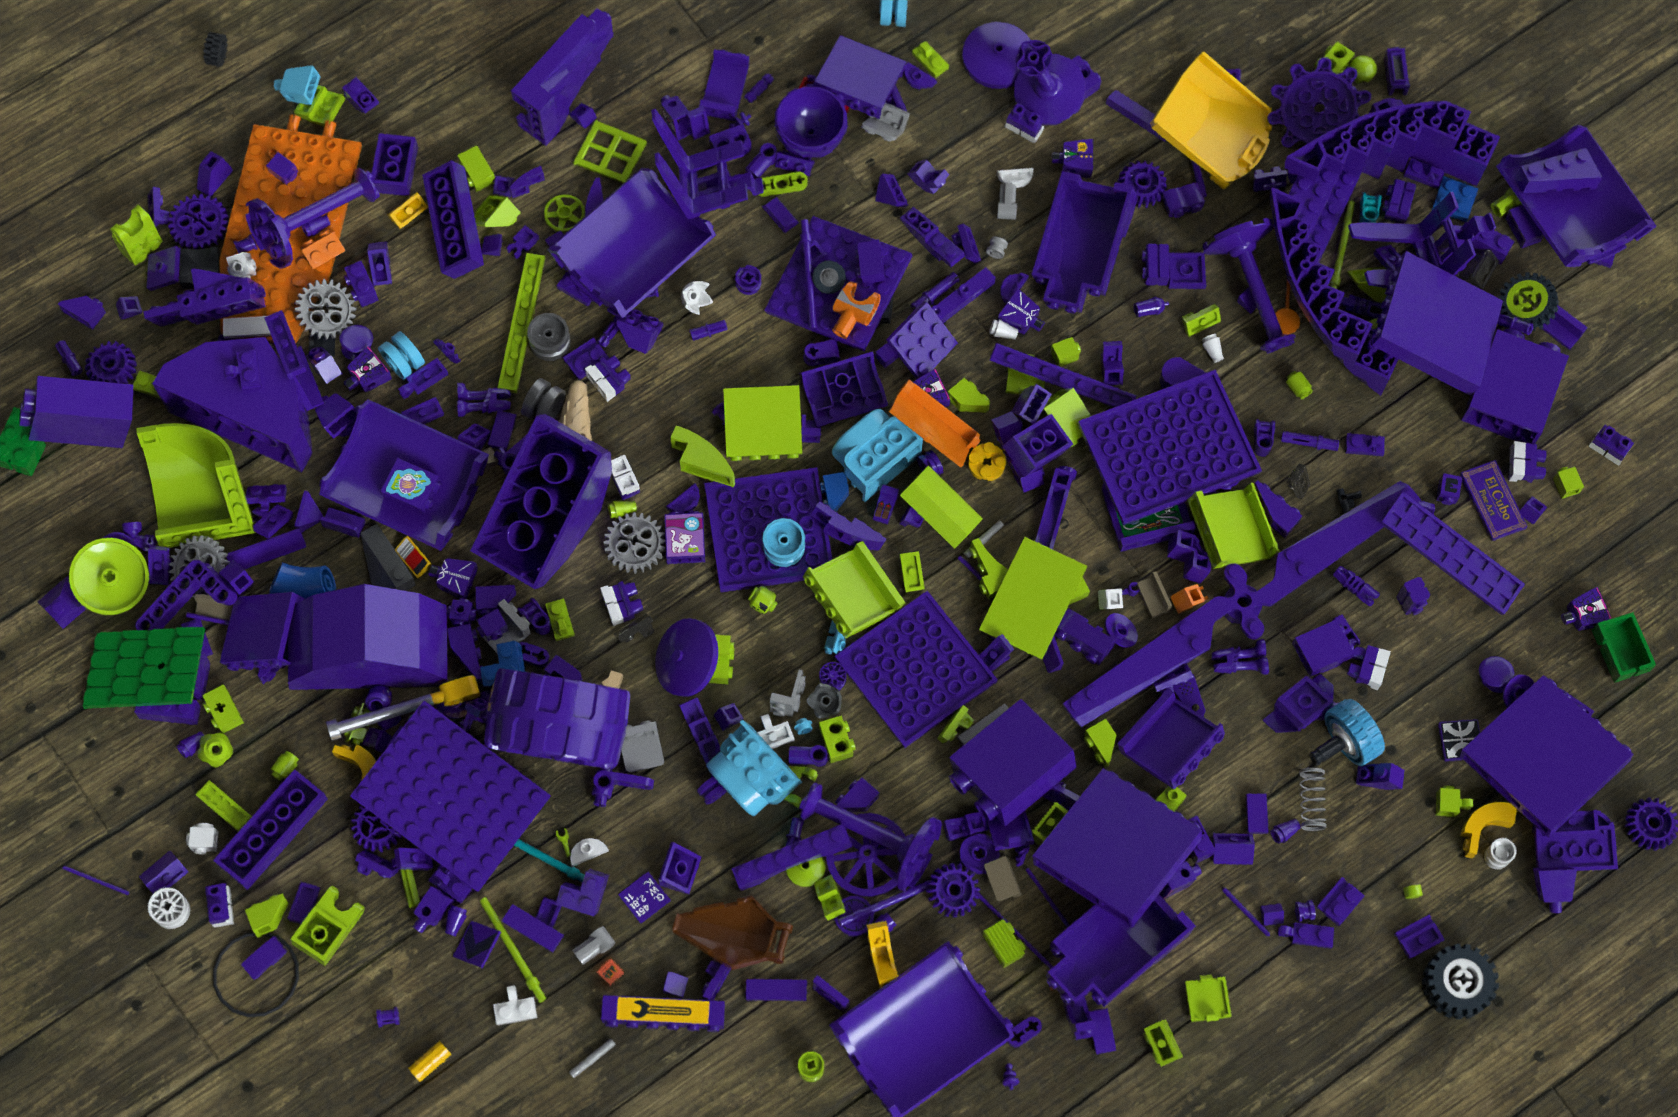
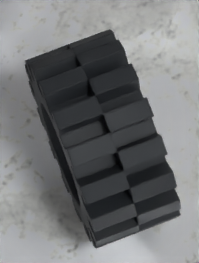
[203,32,228,67]

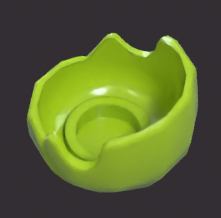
[1348,56,1377,83]

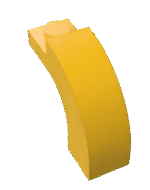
[332,744,376,781]
[1460,802,1517,858]
[867,921,898,990]

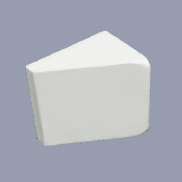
[1098,589,1123,609]

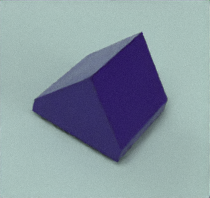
[1260,904,1284,926]

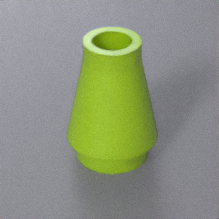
[608,501,637,519]

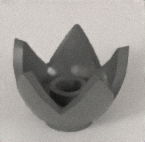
[806,684,842,718]

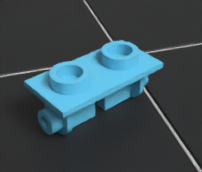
[824,620,846,655]

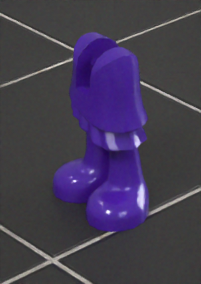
[457,383,511,417]
[1211,639,1269,675]

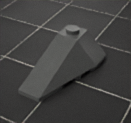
[360,524,416,591]

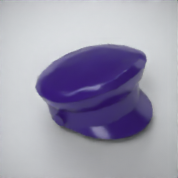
[339,325,373,360]
[1479,656,1514,693]

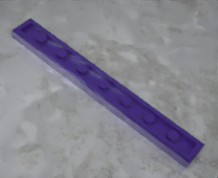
[989,343,1137,407]

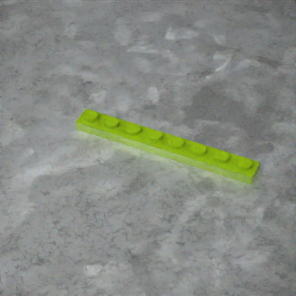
[498,253,545,393]

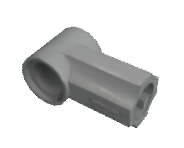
[997,183,1017,220]
[572,926,615,965]

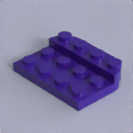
[1532,810,1618,871]

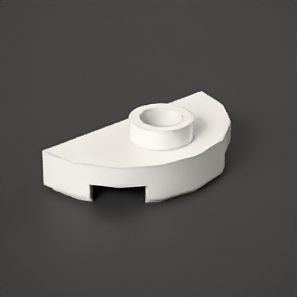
[997,168,1033,188]
[570,838,609,867]

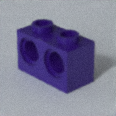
[709,124,751,155]

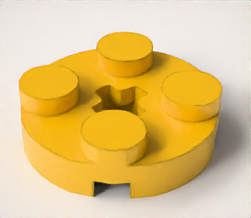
[968,442,1006,481]

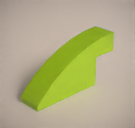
[671,425,735,487]

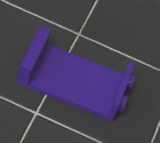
[699,49,749,121]

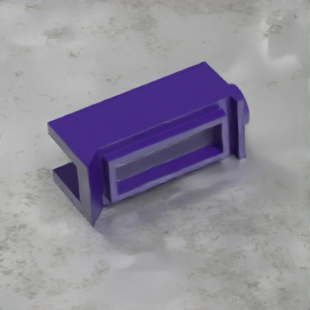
[1384,47,1410,96]

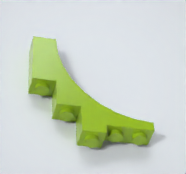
[969,538,1090,605]

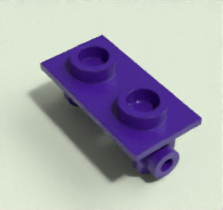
[775,150,814,176]

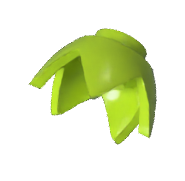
[198,733,233,768]

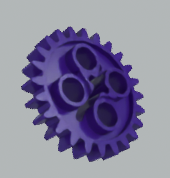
[168,194,229,250]

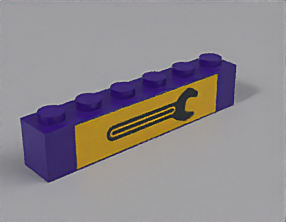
[601,995,725,1032]

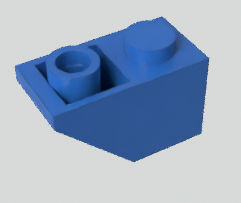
[820,472,849,512]

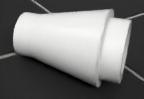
[990,319,1018,340]
[1202,334,1224,363]

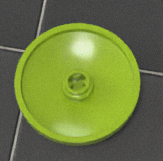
[69,538,149,615]

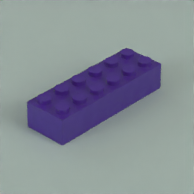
[422,160,484,279]
[213,769,328,890]

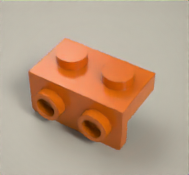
[300,229,345,269]

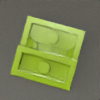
[294,85,345,127]

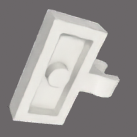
[757,714,795,749]
[493,986,537,1026]

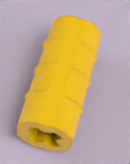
[408,1041,451,1082]

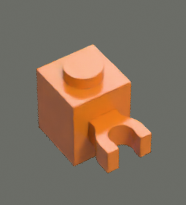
[1170,584,1209,614]

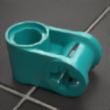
[1359,192,1381,223]

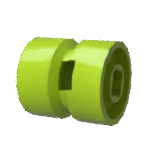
[798,1052,824,1082]

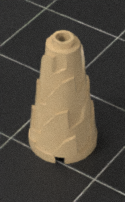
[559,380,592,441]

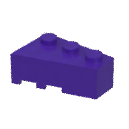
[1055,608,1117,666]

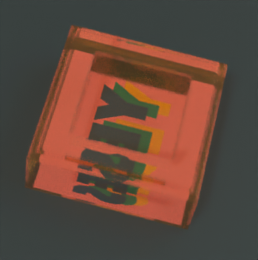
[596,957,625,987]

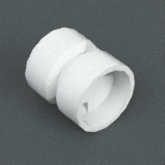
[1484,838,1516,869]

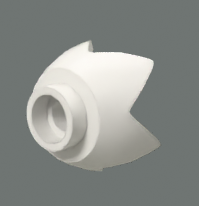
[681,281,713,315]

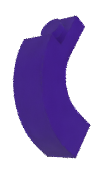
[1063,997,1097,1040]

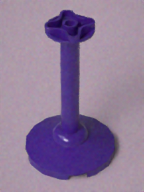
[1014,40,1086,125]
[245,168,380,269]
[1202,218,1296,354]
[800,782,942,892]

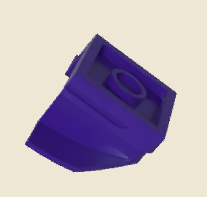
[1263,674,1334,733]

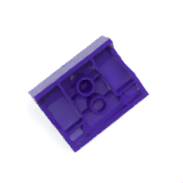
[799,351,889,427]

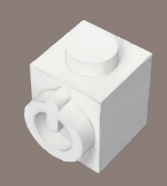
[186,823,218,854]

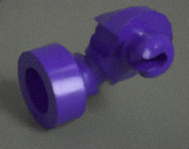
[122,522,156,551]

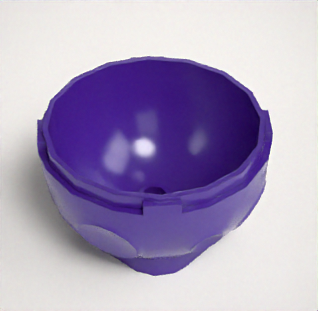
[775,87,848,158]

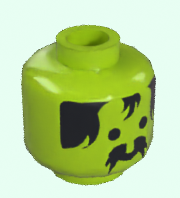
[748,586,778,614]

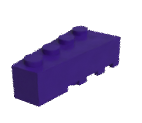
[1515,148,1602,193]

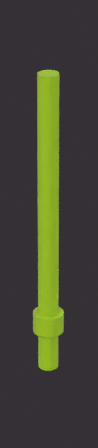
[1329,201,1355,289]
[479,897,547,1003]

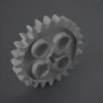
[294,279,356,340]
[604,512,666,574]
[169,535,230,598]

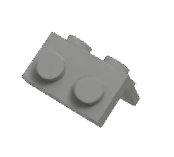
[862,103,910,141]
[477,599,531,655]
[770,669,806,717]
[621,720,664,773]

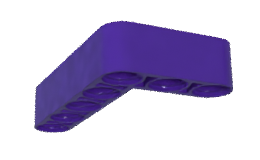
[136,560,237,630]

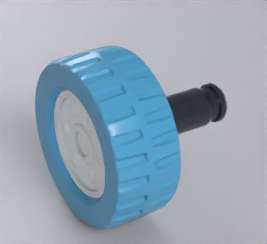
[1309,699,1385,766]

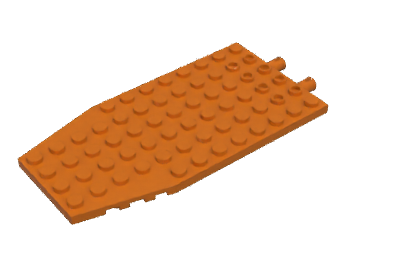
[220,115,362,343]

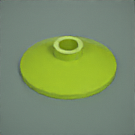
[786,857,825,887]

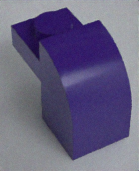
[907,160,949,194]
[1101,341,1124,385]

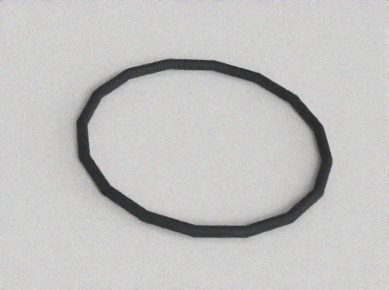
[213,932,299,1017]

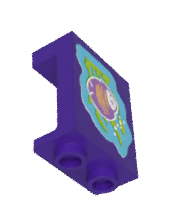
[380,458,442,514]

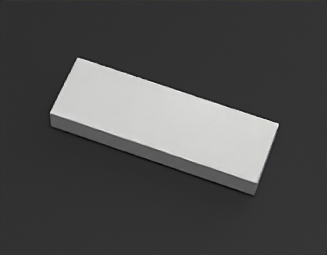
[223,316,271,338]

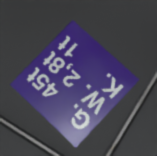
[618,872,671,923]

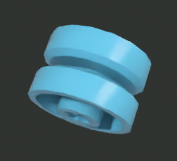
[879,0,907,27]
[378,331,425,380]
[763,518,805,567]

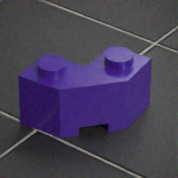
[1167,530,1211,584]

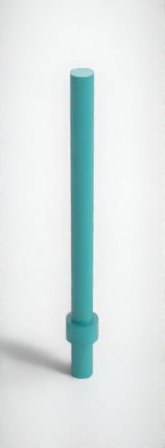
[514,839,585,883]

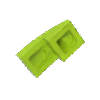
[814,875,846,921]

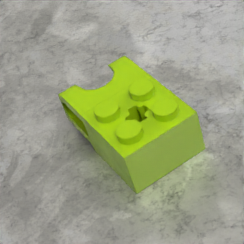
[110,205,163,266]
[291,886,365,966]

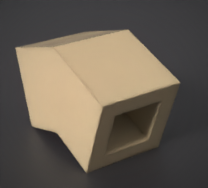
[602,670,623,689]

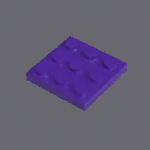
[886,301,958,379]

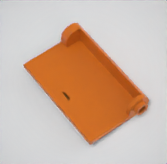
[889,379,981,467]

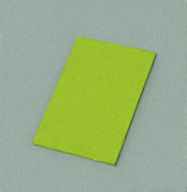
[979,537,1088,660]

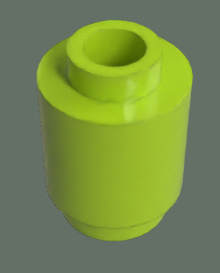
[1286,371,1313,400]
[270,751,299,781]

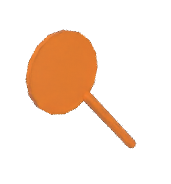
[1275,279,1300,334]

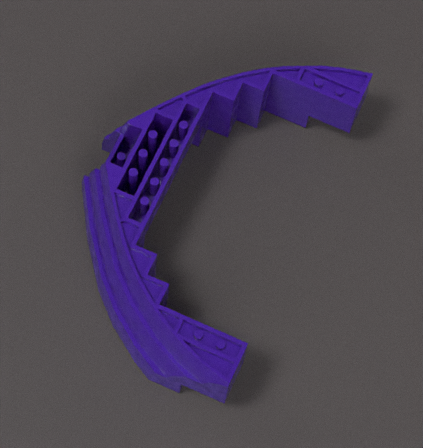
[1270,101,1500,396]

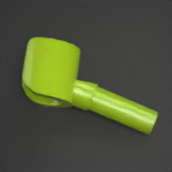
[556,828,571,857]

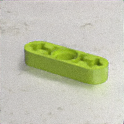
[759,172,808,197]

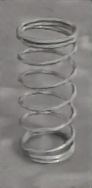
[1299,767,1326,831]

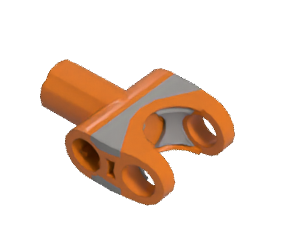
[832,281,881,339]

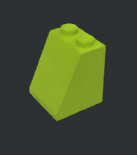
[1038,388,1091,448]

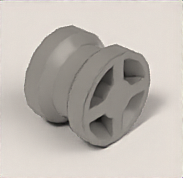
[986,237,1008,259]

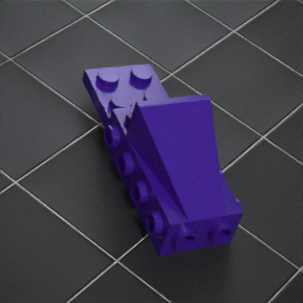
[144,268,266,327]

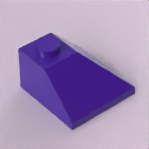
[38,577,86,629]

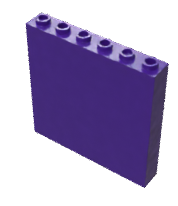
[1372,251,1503,396]
[1460,675,1633,838]
[1033,768,1202,928]

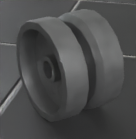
[527,313,570,361]
[521,378,566,419]

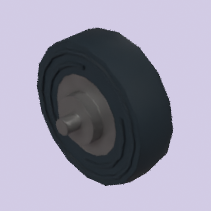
[812,260,846,294]

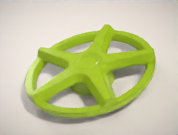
[544,195,585,232]

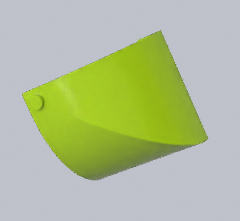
[137,423,256,548]

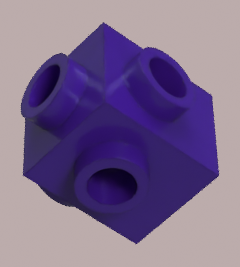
[447,598,476,627]

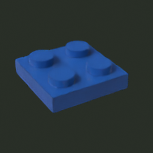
[1432,177,1478,222]

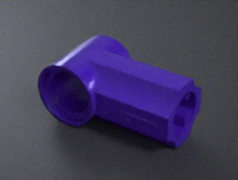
[745,143,777,179]
[789,745,828,767]

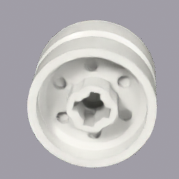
[148,888,190,929]

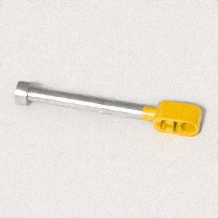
[326,675,481,740]

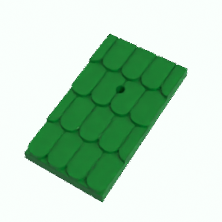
[83,627,211,709]

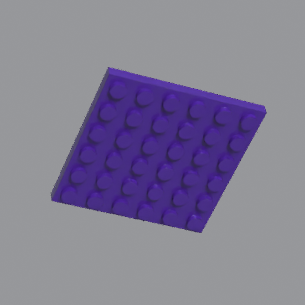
[764,216,912,352]
[704,467,832,592]
[834,591,998,749]

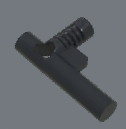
[1336,488,1362,514]

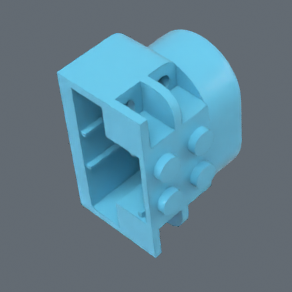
[832,409,923,502]
[707,719,802,816]

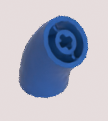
[268,562,336,599]

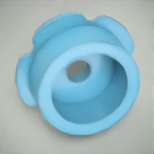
[794,718,813,735]

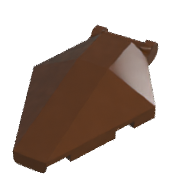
[672,896,793,970]

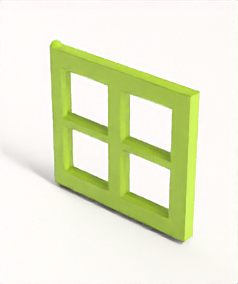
[573,120,647,183]

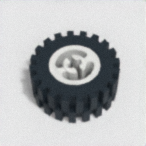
[1422,944,1499,1020]

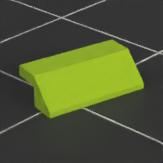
[900,465,983,549]

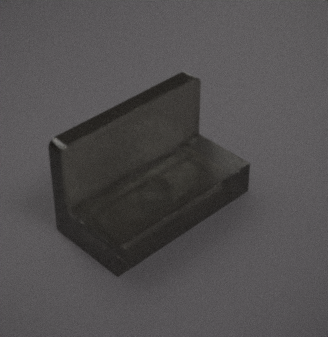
[1457,249,1499,290]

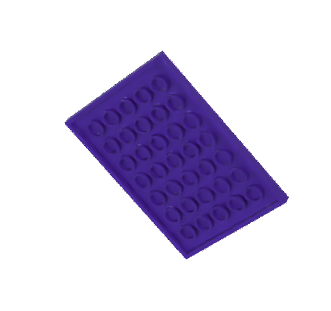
[1077,370,1262,525]
[350,701,551,892]

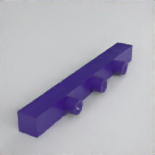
[875,267,996,368]

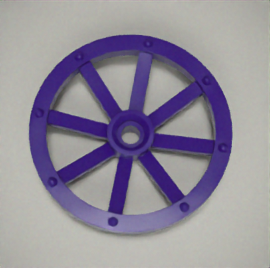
[826,813,906,897]

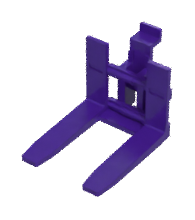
[651,109,764,220]
[1348,192,1496,288]

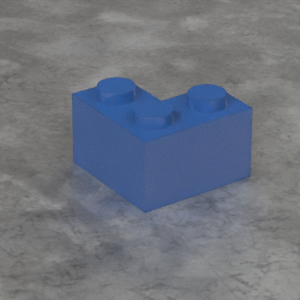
[480,641,525,689]

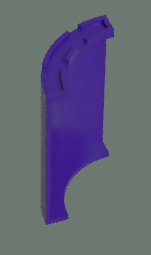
[1496,125,1656,267]
[547,168,716,318]
[319,399,489,551]
[829,941,1014,1117]

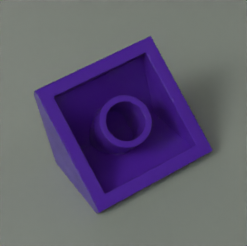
[659,842,701,894]

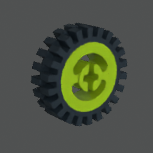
[1498,272,1559,332]

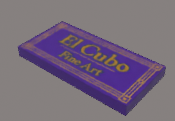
[1460,461,1528,541]

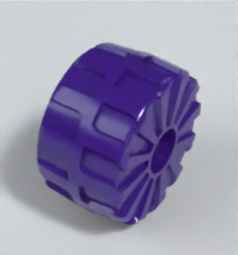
[484,668,630,769]

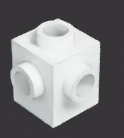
[226,252,257,279]

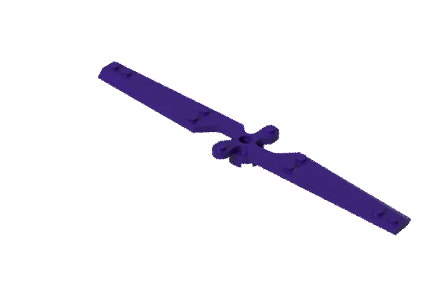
[1062,481,1421,727]

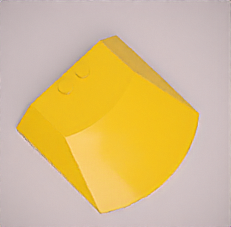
[1150,52,1272,183]

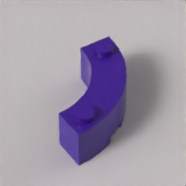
[991,411,1045,492]

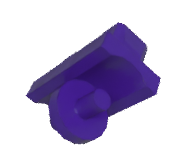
[1253,166,1288,192]

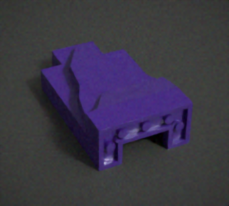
[511,8,613,146]
[1032,171,1138,314]
[1045,894,1196,1007]

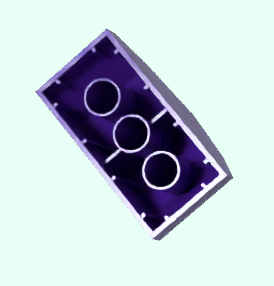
[152,337,313,472]
[470,414,612,589]
[288,584,448,690]

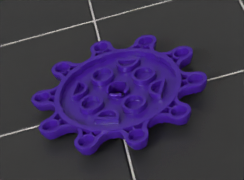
[1268,57,1371,148]

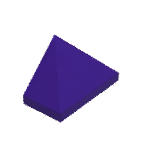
[875,173,908,207]
[295,490,323,533]

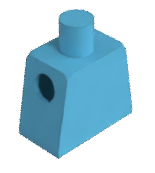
[274,66,320,105]

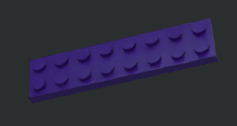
[1380,492,1525,615]

